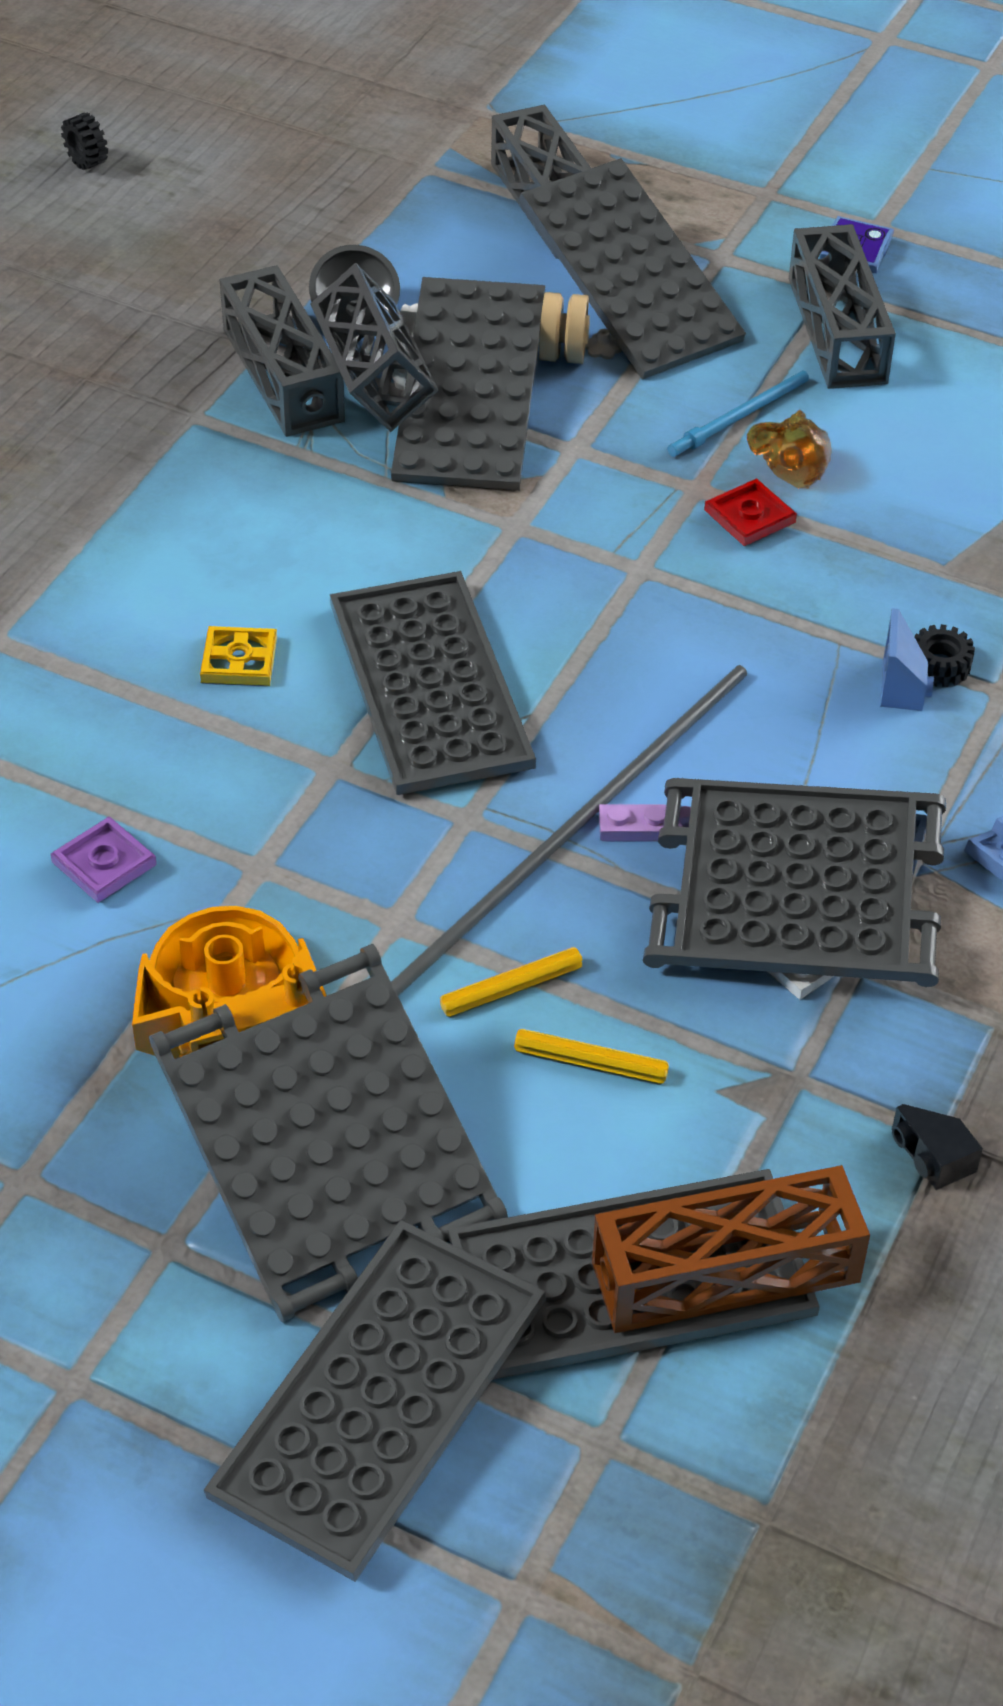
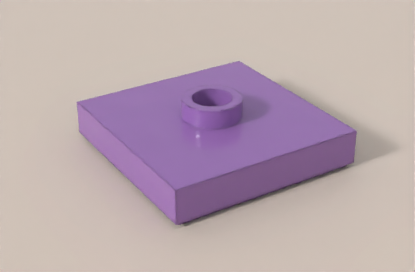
[50,816,157,903]

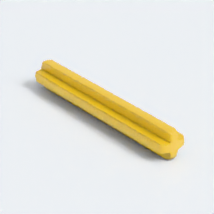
[440,947,583,1017]
[514,1029,669,1084]

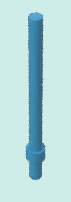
[667,370,809,457]

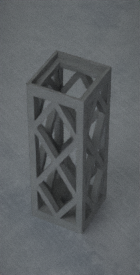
[491,104,591,259]
[788,224,896,389]
[310,263,439,432]
[219,265,345,437]

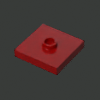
[704,478,797,546]

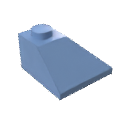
[880,608,934,711]

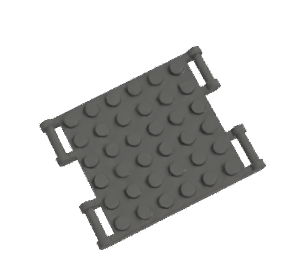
[643,778,946,987]
[149,944,508,1323]

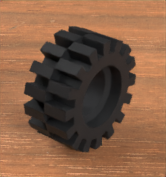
[61,112,108,170]
[914,624,975,687]

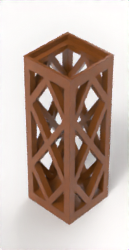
[592,1165,870,1334]

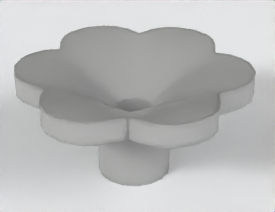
[585,329,622,359]

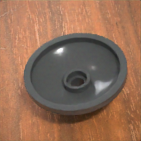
[309,245,400,311]

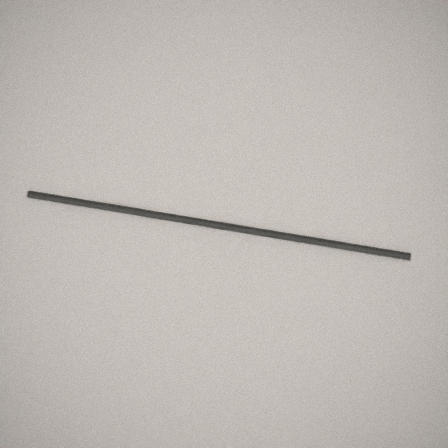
[391,665,747,996]

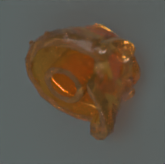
[747,410,832,489]

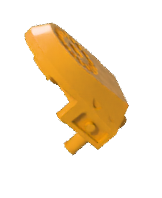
[132,906,327,1059]

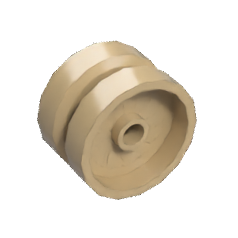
[539,292,590,364]

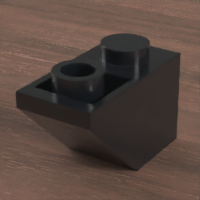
[891,1104,983,1190]

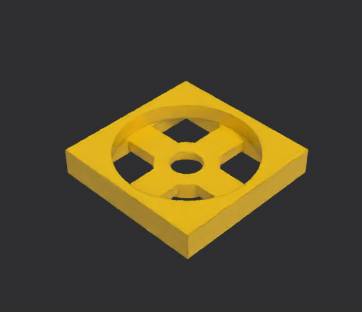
[200,626,277,686]

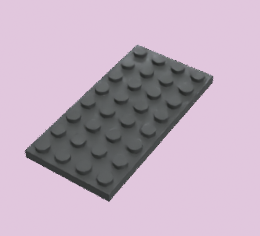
[519,158,746,379]
[391,277,545,491]
[330,571,536,795]
[448,1169,820,1380]
[204,1220,546,1582]

